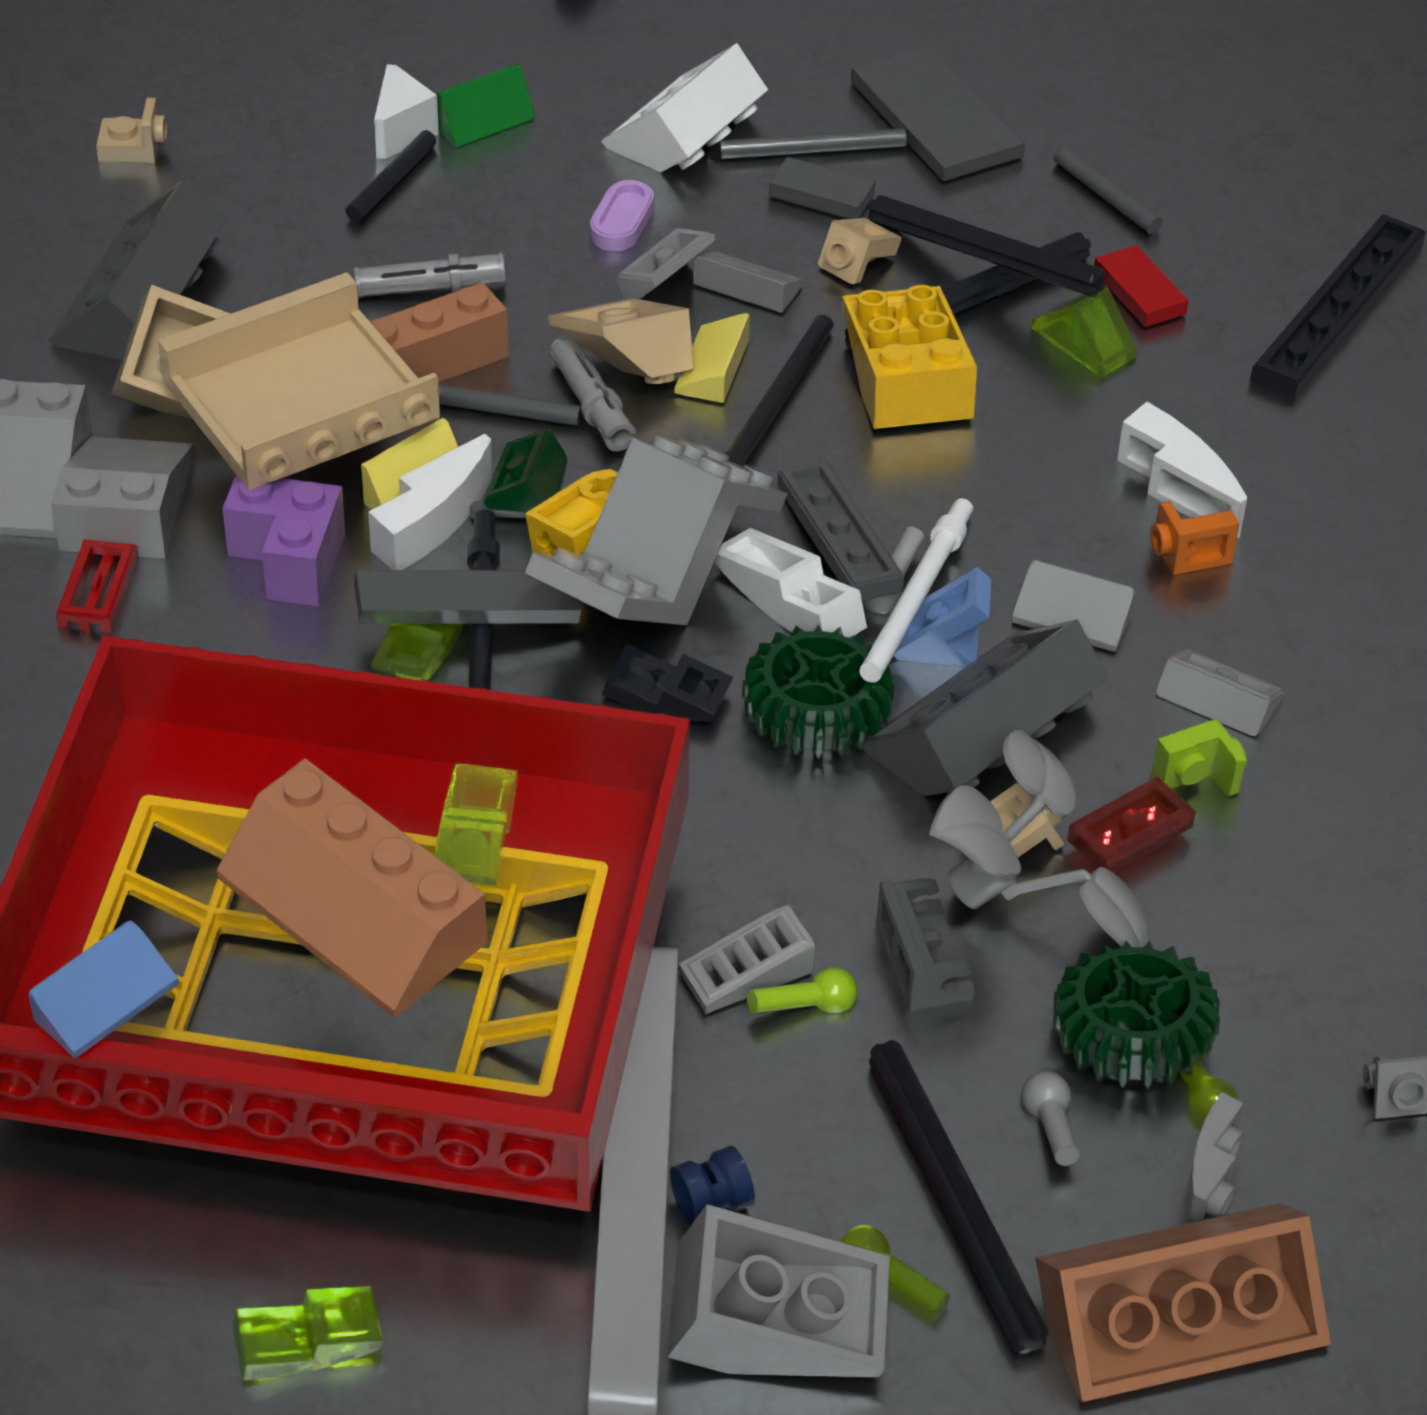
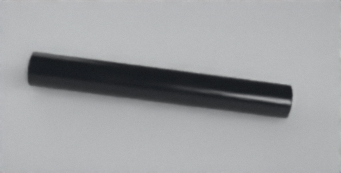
[345,130,436,222]

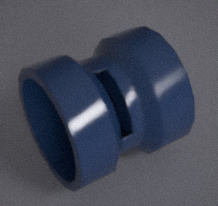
[670,1145,755,1226]

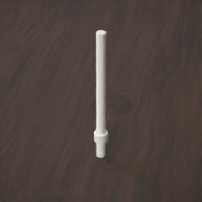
[860,498,973,682]

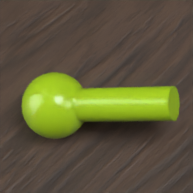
[747,967,858,1014]

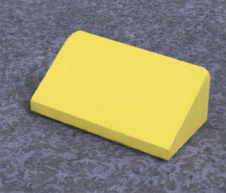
[674,313,750,403]
[361,418,458,510]

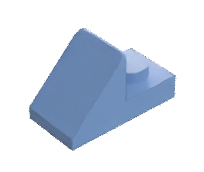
[893,567,992,667]

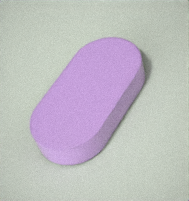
[590,180,654,251]

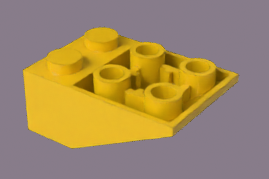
[842,285,977,429]

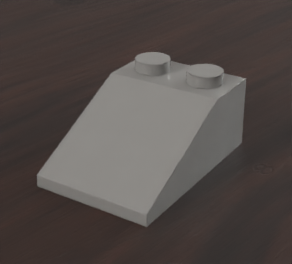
[0,379,92,538]
[51,437,195,558]
[667,1204,890,1377]

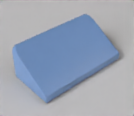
[28,920,179,1059]

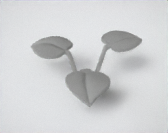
[929,730,1149,948]

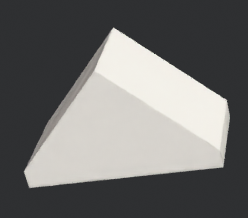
[374,64,439,159]

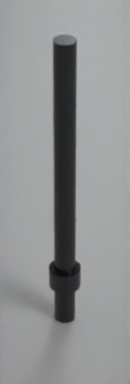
[723,315,834,467]
[467,509,500,690]

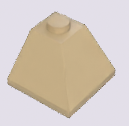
[548,298,694,384]

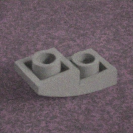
[1184,1092,1245,1224]

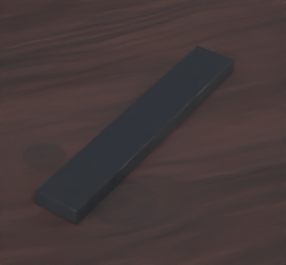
[1250,214,1426,399]

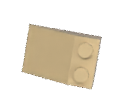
[111,285,231,419]

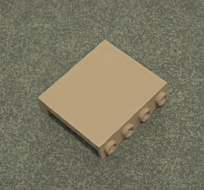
[158,272,440,491]

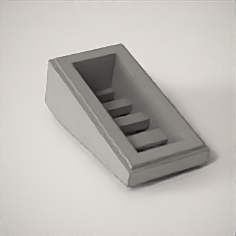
[678,905,815,1014]

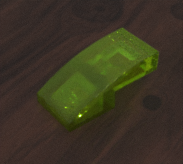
[371,624,465,680]
[434,763,519,886]
[233,1286,384,1380]

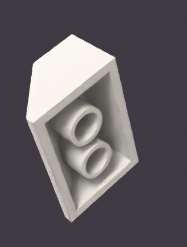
[601,43,768,173]

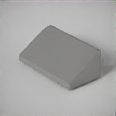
[616,228,716,300]
[693,251,803,313]
[1011,560,1135,652]
[1156,649,1285,736]

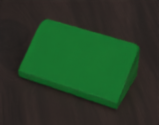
[437,63,534,147]

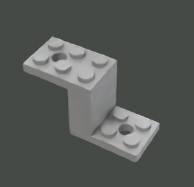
[525,434,788,626]

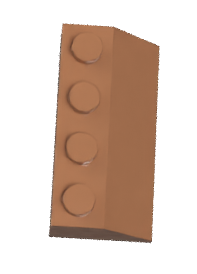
[370,282,509,383]
[216,759,488,1018]
[1035,1203,1331,1402]

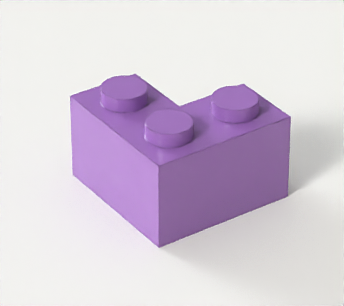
[222,475,345,607]

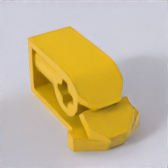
[525,469,618,556]

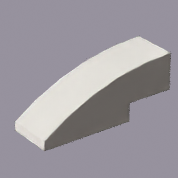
[1117,402,1248,539]
[368,434,492,570]
[714,528,867,638]

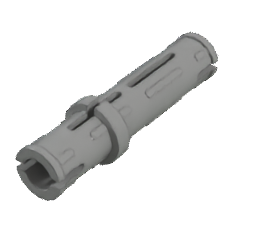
[354,252,506,299]
[549,336,636,451]

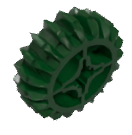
[742,624,895,759]
[1053,939,1220,1089]

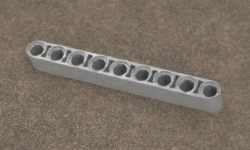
[588,947,678,1415]

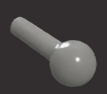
[862,526,925,614]
[1021,1071,1080,1166]

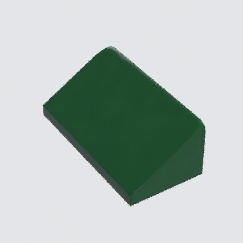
[483,428,567,513]

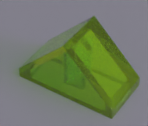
[1031,286,1137,378]

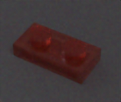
[1067,776,1196,872]

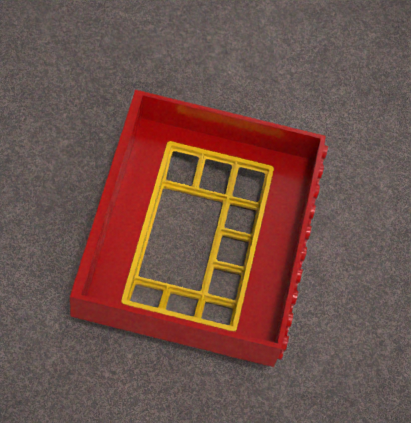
[0,635,690,1212]

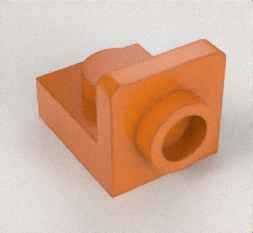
[1150,501,1240,575]

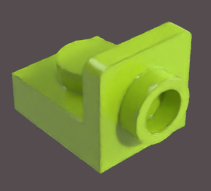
[1150,718,1247,797]

